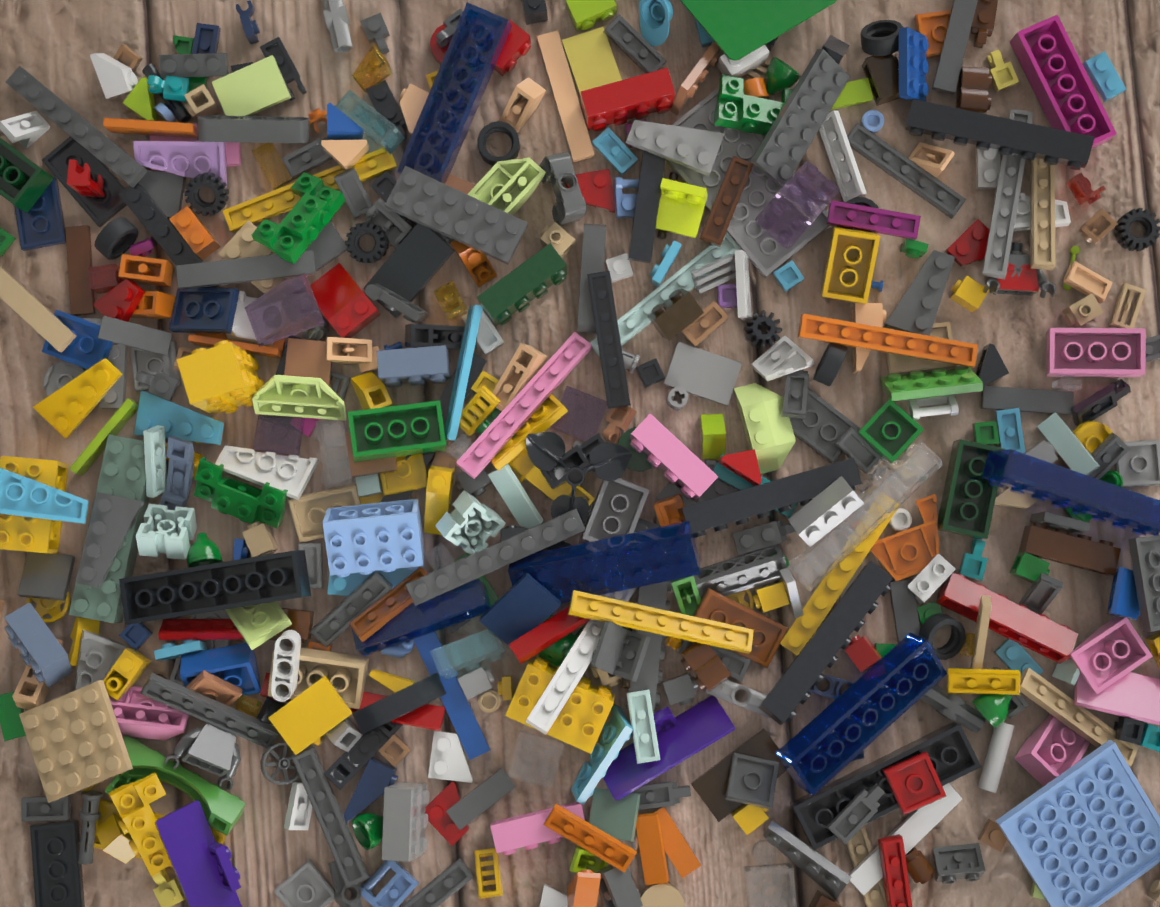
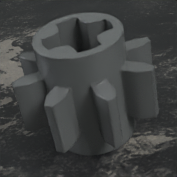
[300,314,330,341]

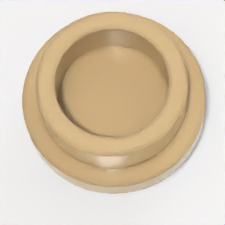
[478,689,501,713]

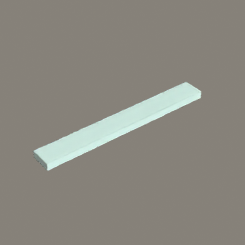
[590,232,741,358]

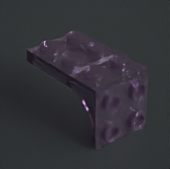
[756,161,840,248]

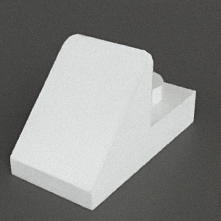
[0,111,50,149]

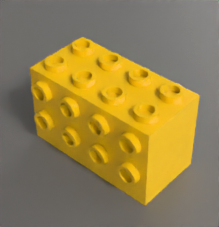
[176,340,264,415]
[0,456,69,554]
[505,657,615,754]

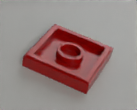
[883,752,946,815]

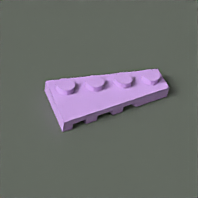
[133,141,227,187]

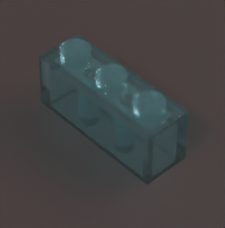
[335,90,405,155]
[429,629,505,680]

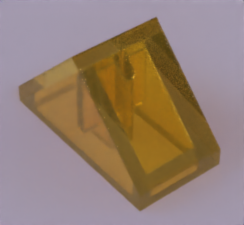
[352,45,392,93]

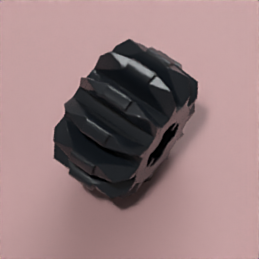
[743,310,782,349]

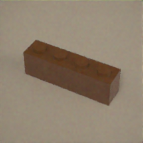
[1019,523,1121,575]

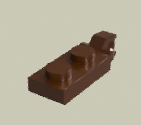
[971,0,998,48]

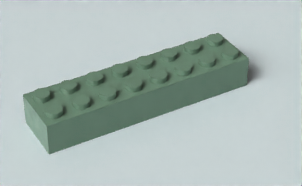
[69,434,150,623]

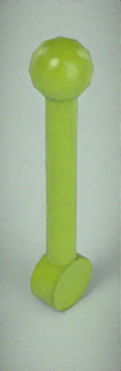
[1063,246,1080,291]

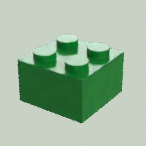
[858,399,924,465]

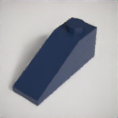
[344,757,398,823]

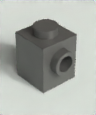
[456,469,492,498]
[662,673,698,706]

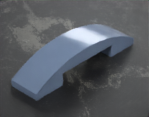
[160,435,194,510]

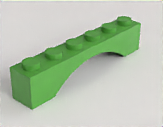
[120,735,246,836]

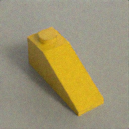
[424,465,455,535]

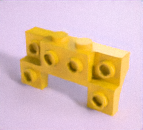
[508,448,595,519]
[108,772,171,876]

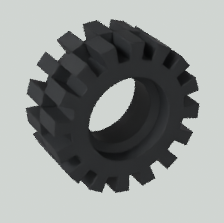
[184,172,229,216]
[1114,208,1160,252]
[345,222,389,263]

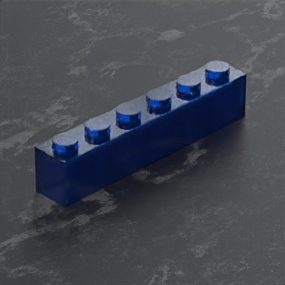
[351,579,491,656]

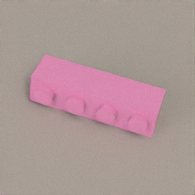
[490,801,586,855]

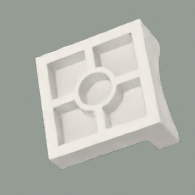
[226,291,283,346]

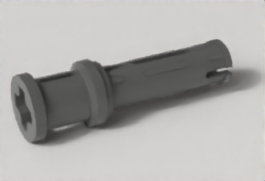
[77,791,103,865]

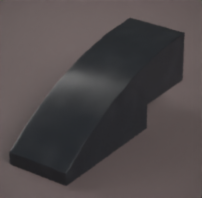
[540,433,608,489]

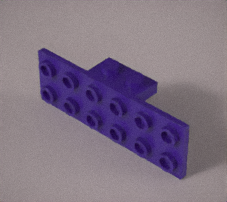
[603,695,735,801]
[155,800,242,907]

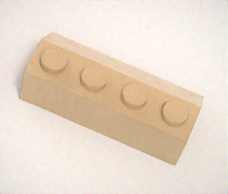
[268,645,369,709]

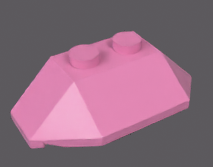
[108,686,189,741]

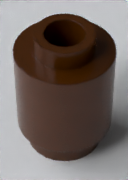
[905,847,934,884]

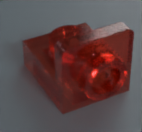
[1066,172,1106,205]

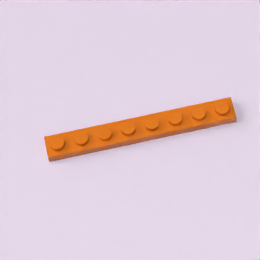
[798,314,978,368]

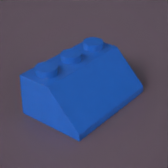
[180,643,261,697]

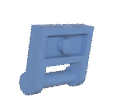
[613,177,660,218]
[359,860,419,907]

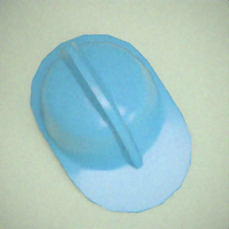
[639,0,673,47]

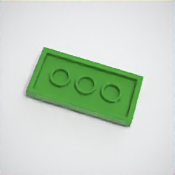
[881,366,983,401]

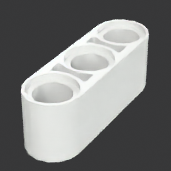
[271,630,301,702]

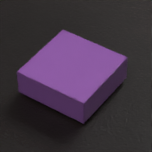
[717,284,737,308]

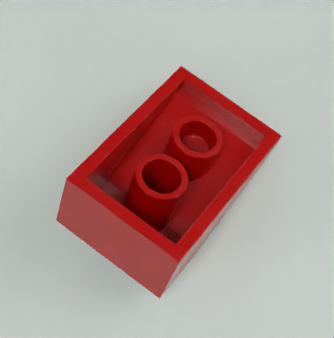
[305,263,381,338]

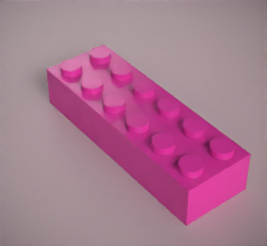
[1010,14,1117,148]

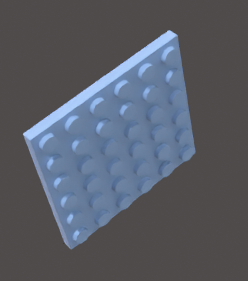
[996,740,1160,907]

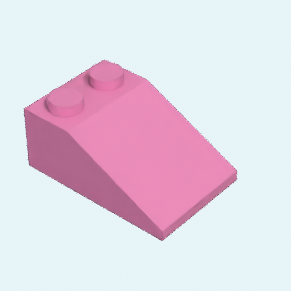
[1069,617,1153,694]
[1014,714,1090,787]

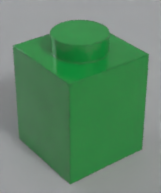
[1009,552,1050,583]

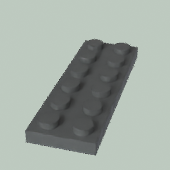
[751,49,850,188]
[385,166,528,265]

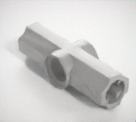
[323,0,353,53]
[705,679,771,718]

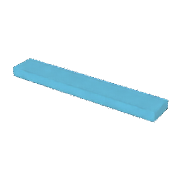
[444,305,483,441]

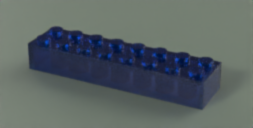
[396,2,512,184]
[982,449,1160,536]
[508,521,701,603]
[776,632,947,796]

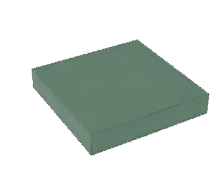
[589,788,640,842]

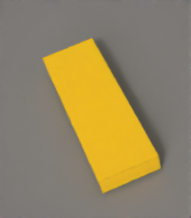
[947,668,1021,695]

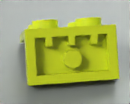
[655,178,708,238]

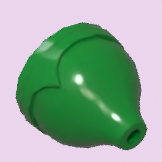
[766,57,801,95]
[187,533,223,568]
[972,694,1012,728]
[352,813,383,850]

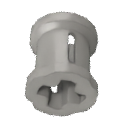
[622,348,641,373]
[667,387,688,410]

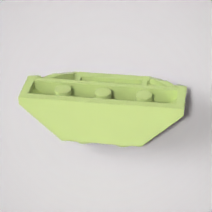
[467,157,546,215]
[252,375,346,421]
[733,383,796,474]

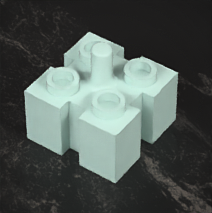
[435,491,506,555]
[136,504,197,560]

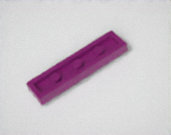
[826,200,921,240]

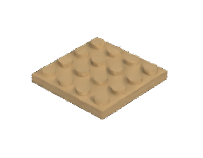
[19,680,133,803]

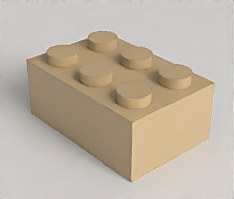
[218,220,298,301]

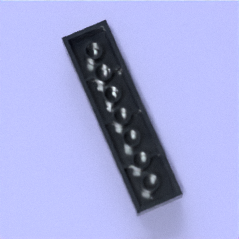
[119,550,311,625]
[790,722,982,850]

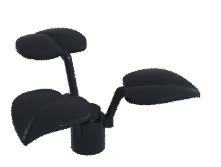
[526,432,632,524]

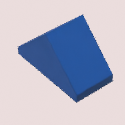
[327,103,363,140]

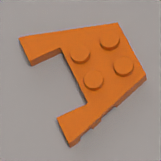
[851,494,939,581]

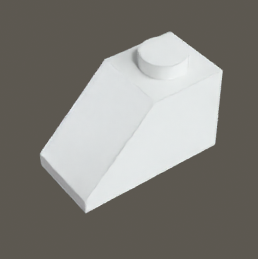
[90,53,138,99]

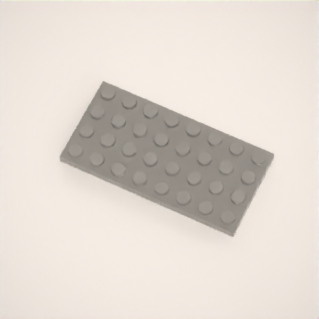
[665,87,830,278]

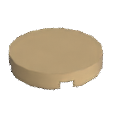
[640,883,685,907]

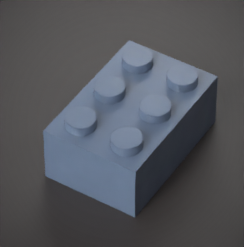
[377,345,452,387]
[4,602,73,688]

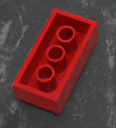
[580,68,675,131]

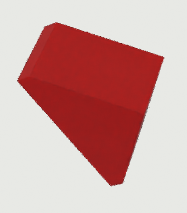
[717,449,762,486]

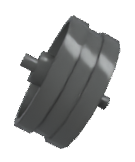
[260,742,302,785]

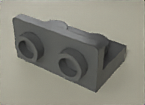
[932,843,986,884]

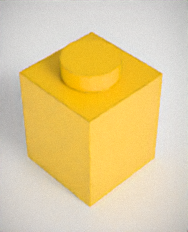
[950,276,990,313]
[752,582,790,612]
[731,803,769,835]

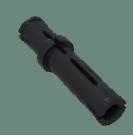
[142,64,192,123]

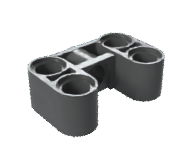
[539,152,586,226]

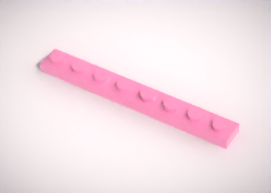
[456,332,592,479]

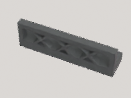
[691,544,787,599]

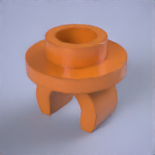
[308,108,327,133]

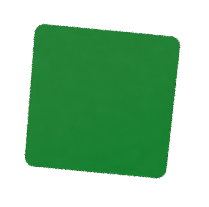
[680,0,837,61]

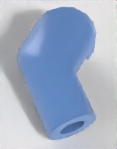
[381,636,414,658]

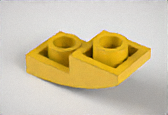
[68,616,100,666]

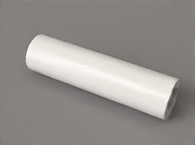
[978,722,1014,793]

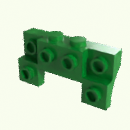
[714,74,793,136]
[251,172,345,264]
[194,457,288,528]

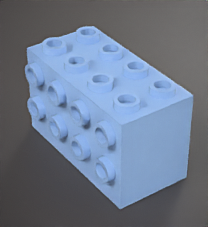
[323,499,425,577]

